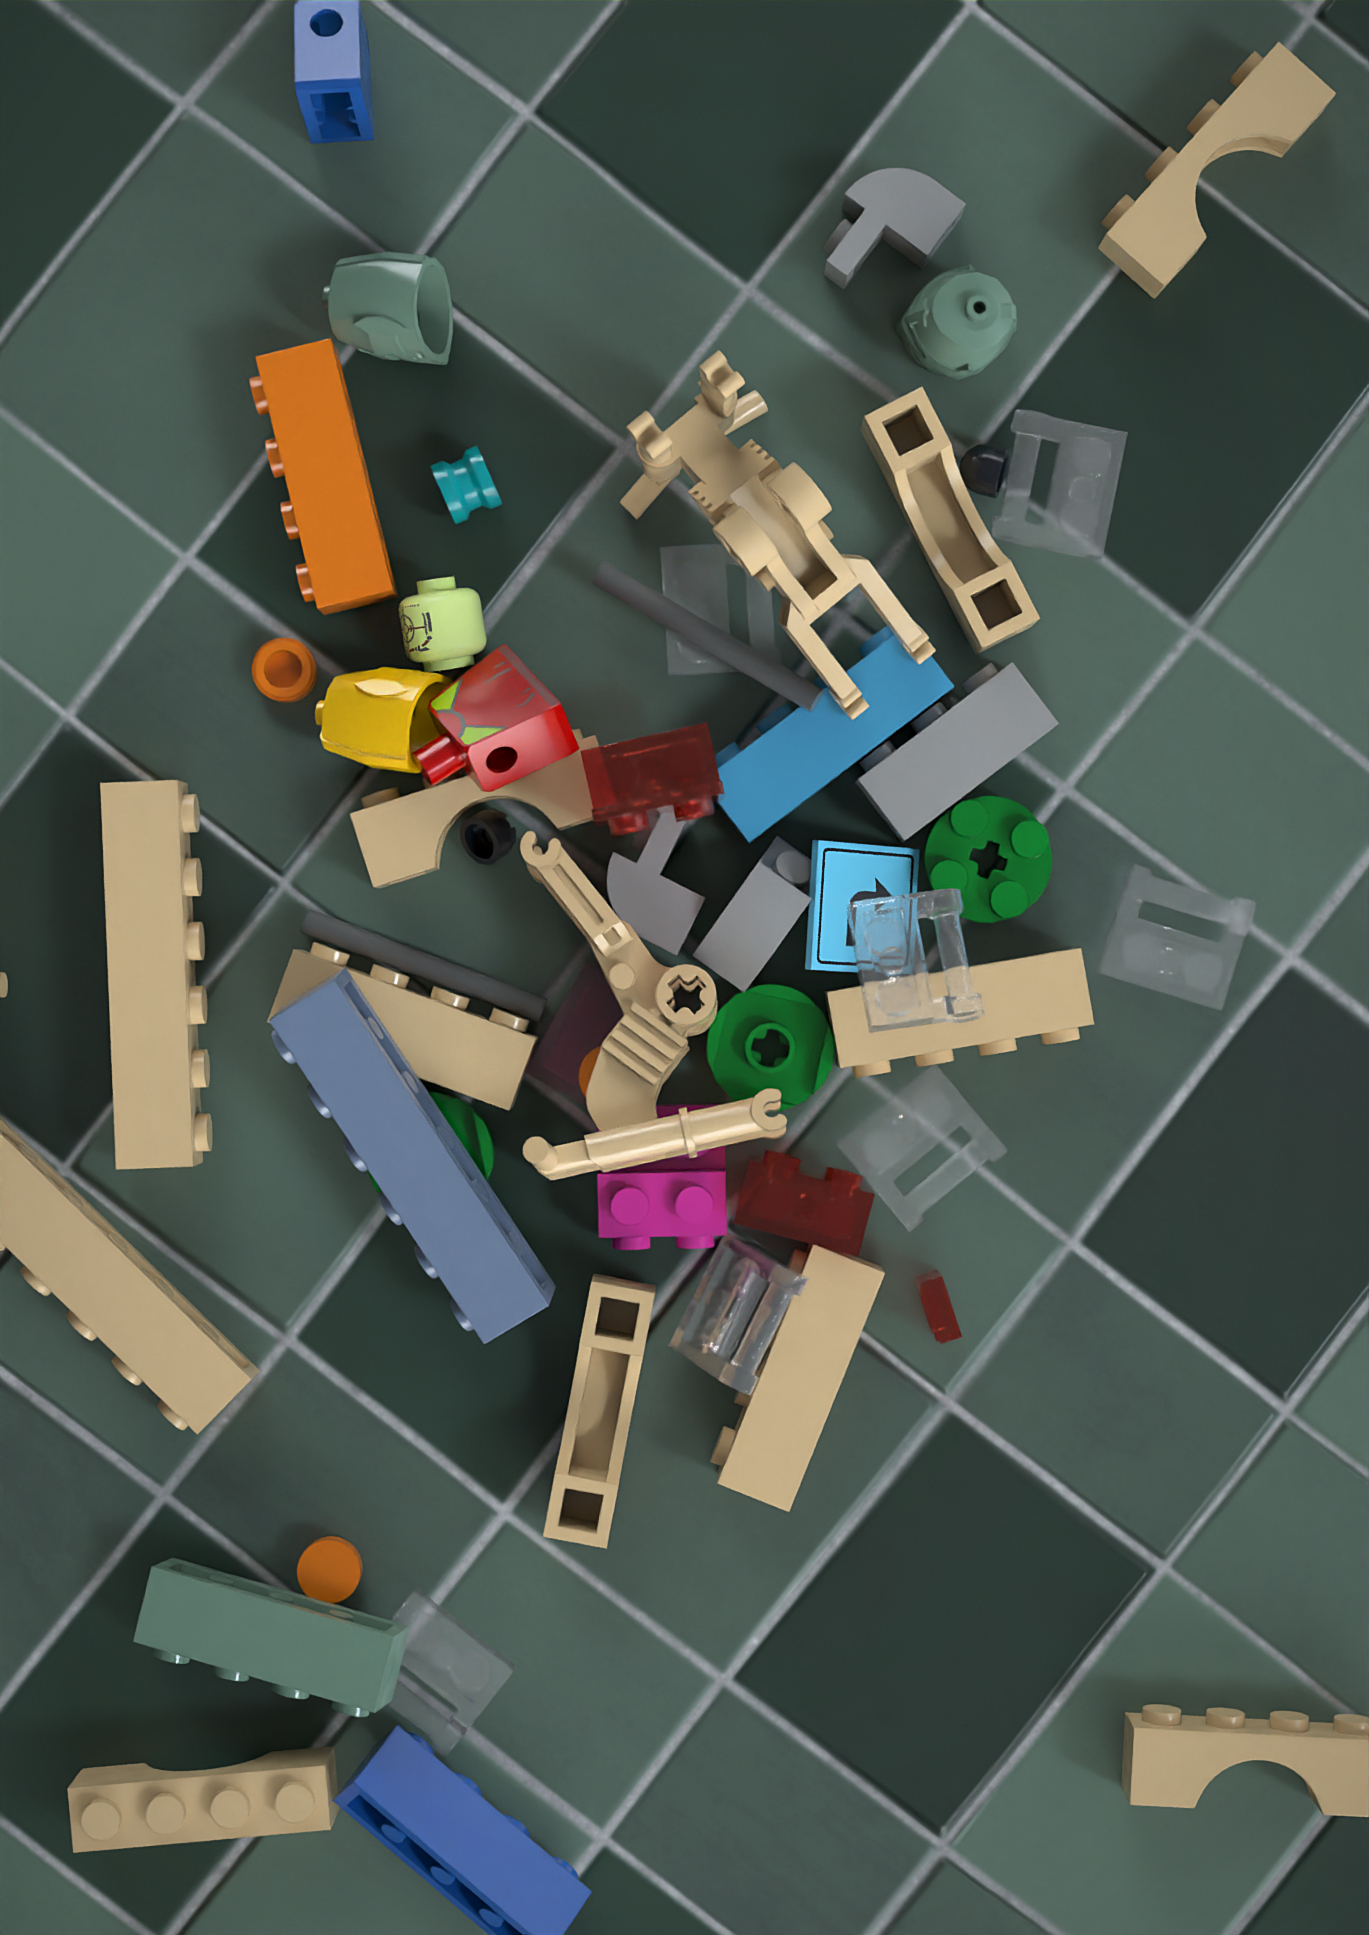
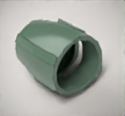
[322,252,453,365]
[895,264,1018,380]

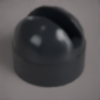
[960,444,1010,499]
[460,809,517,865]

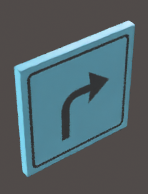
[805,840,920,976]

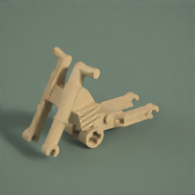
[620,350,936,720]
[520,831,787,1181]

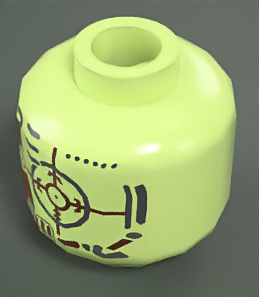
[399,576,487,672]

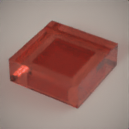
[915,1270,962,1344]

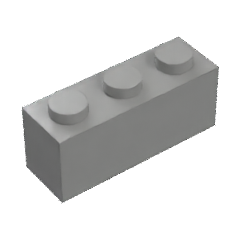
[855,662,1059,843]

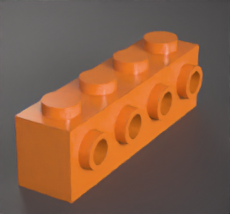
[250,338,398,615]

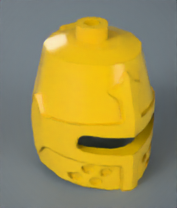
[315,666,453,773]

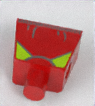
[412,644,580,792]

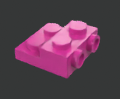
[597,1103,727,1250]

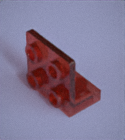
[580,722,725,837]

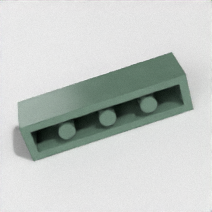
[133,1558,410,1717]

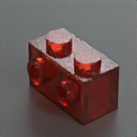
[732,1149,875,1256]

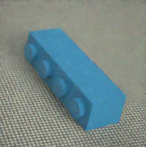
[702,626,955,844]

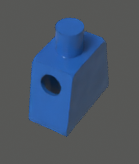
[294,0,374,144]

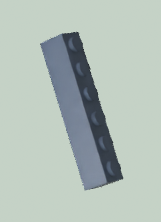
[269,967,556,1344]

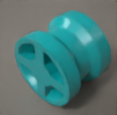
[430,445,502,525]

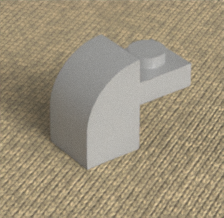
[823,168,966,289]
[607,806,705,955]
[692,836,811,992]

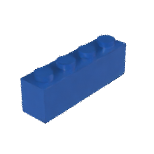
[332,1725,592,1935]

